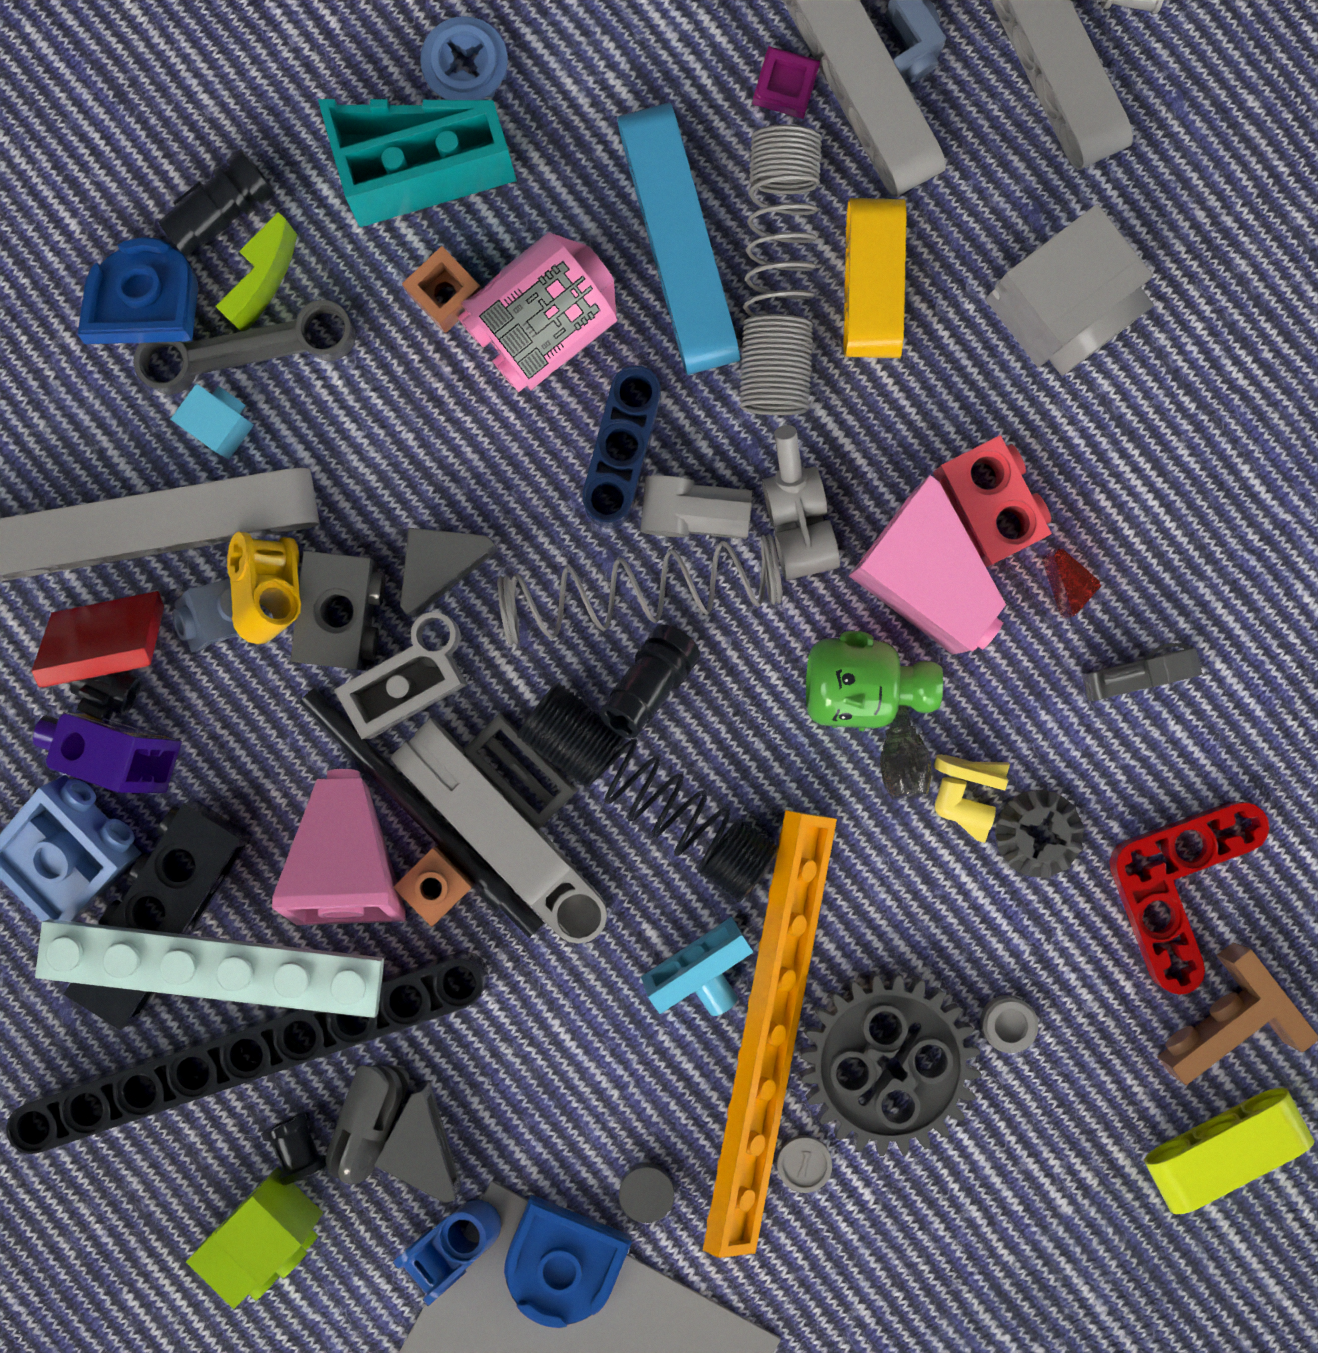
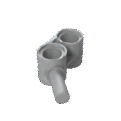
[762,425,840,581]

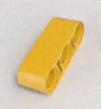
[843,198,906,358]

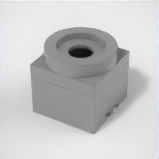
[985,203,1154,376]

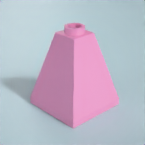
[272,769,405,925]

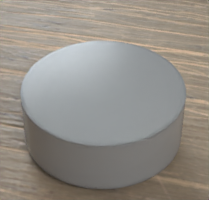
[980,995,1038,1053]

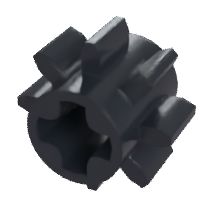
[70,669,142,721]

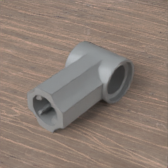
[640,475,752,539]

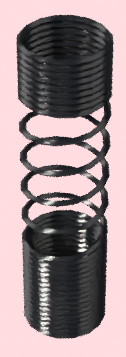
[517,682,779,902]

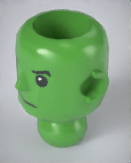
[806,631,943,732]

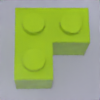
[186,1167,324,1310]

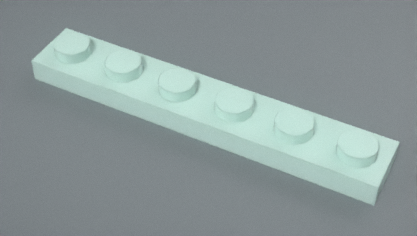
[35,919,385,1018]

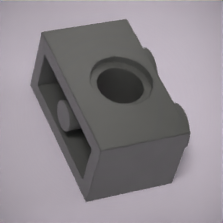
[290,551,386,671]

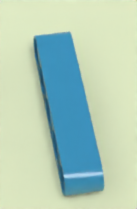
[617,102,740,375]

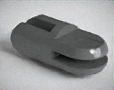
[326,1065,410,1185]

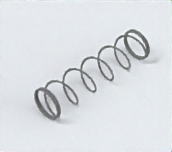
[497,534,782,646]

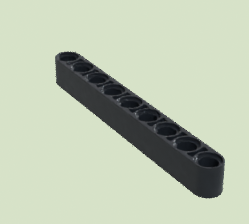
[6,951,489,1154]

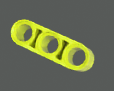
[1144,1088,1315,1214]

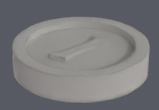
[777,1135,832,1193]

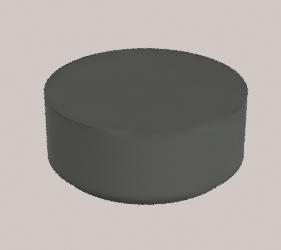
[619,1163,674,1223]

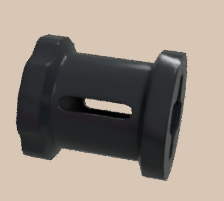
[261,1111,327,1185]

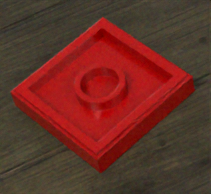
[31,591,164,687]

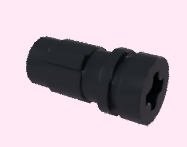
[158,149,276,256]
[600,624,700,739]

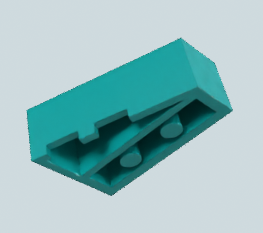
[318,99,517,227]

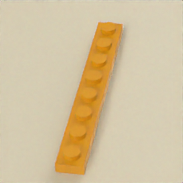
[703,810,837,1258]

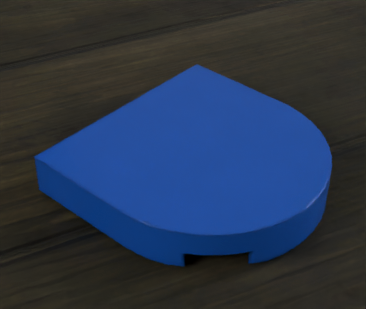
[77,237,198,344]
[504,1194,632,1328]

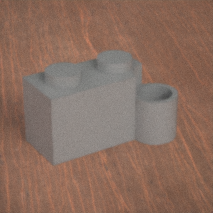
[334,612,468,739]

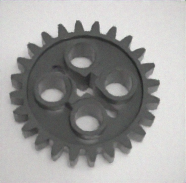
[799,972,981,1156]

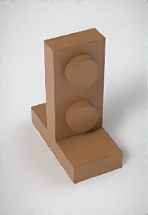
[1157,942,1318,1085]

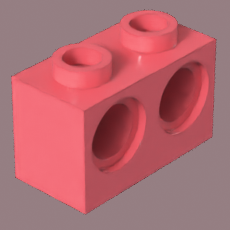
[933,435,1052,567]

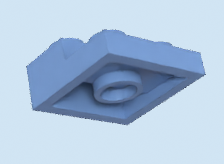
[0,775,142,922]

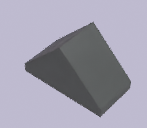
[400,528,499,618]
[374,1080,462,1203]

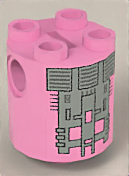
[457,232,617,393]

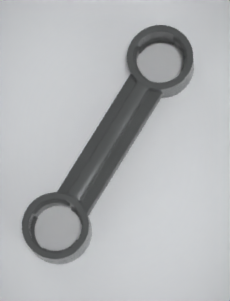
[133,300,356,394]

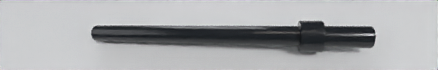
[299,688,544,938]

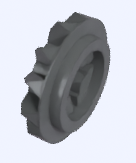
[995,790,1085,878]

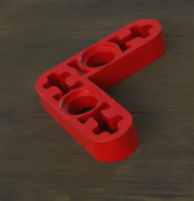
[1109,801,1270,995]

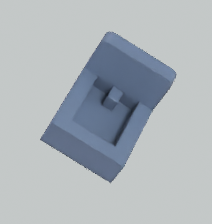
[885,0,946,83]
[172,578,263,652]

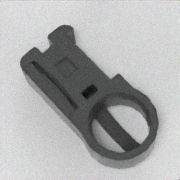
[1081,643,1203,701]

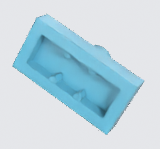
[641,917,753,1016]

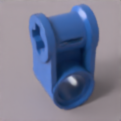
[393,1199,502,1306]

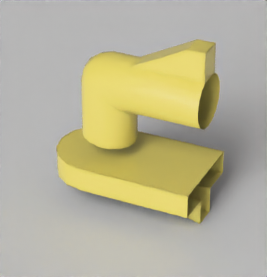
[933,754,1010,843]

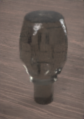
[880,705,932,800]

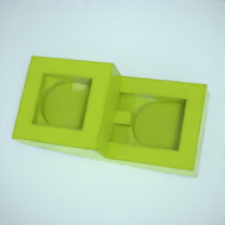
[215,212,297,331]

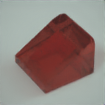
[1042,549,1102,619]

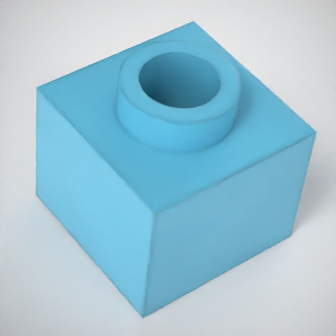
[170,383,254,460]

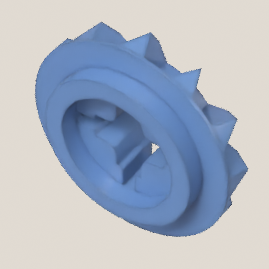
[420,16,508,100]

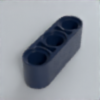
[582,365,661,528]

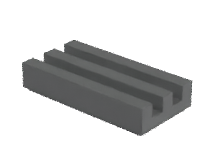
[462,713,578,829]

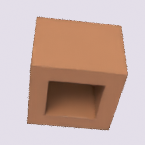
[402,246,481,333]
[394,845,475,927]

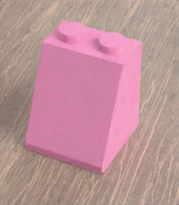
[849,475,1006,655]

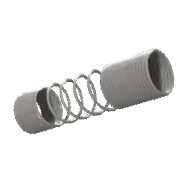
[739,124,822,415]

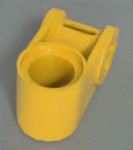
[227,531,301,644]

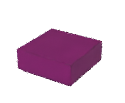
[752,46,821,119]

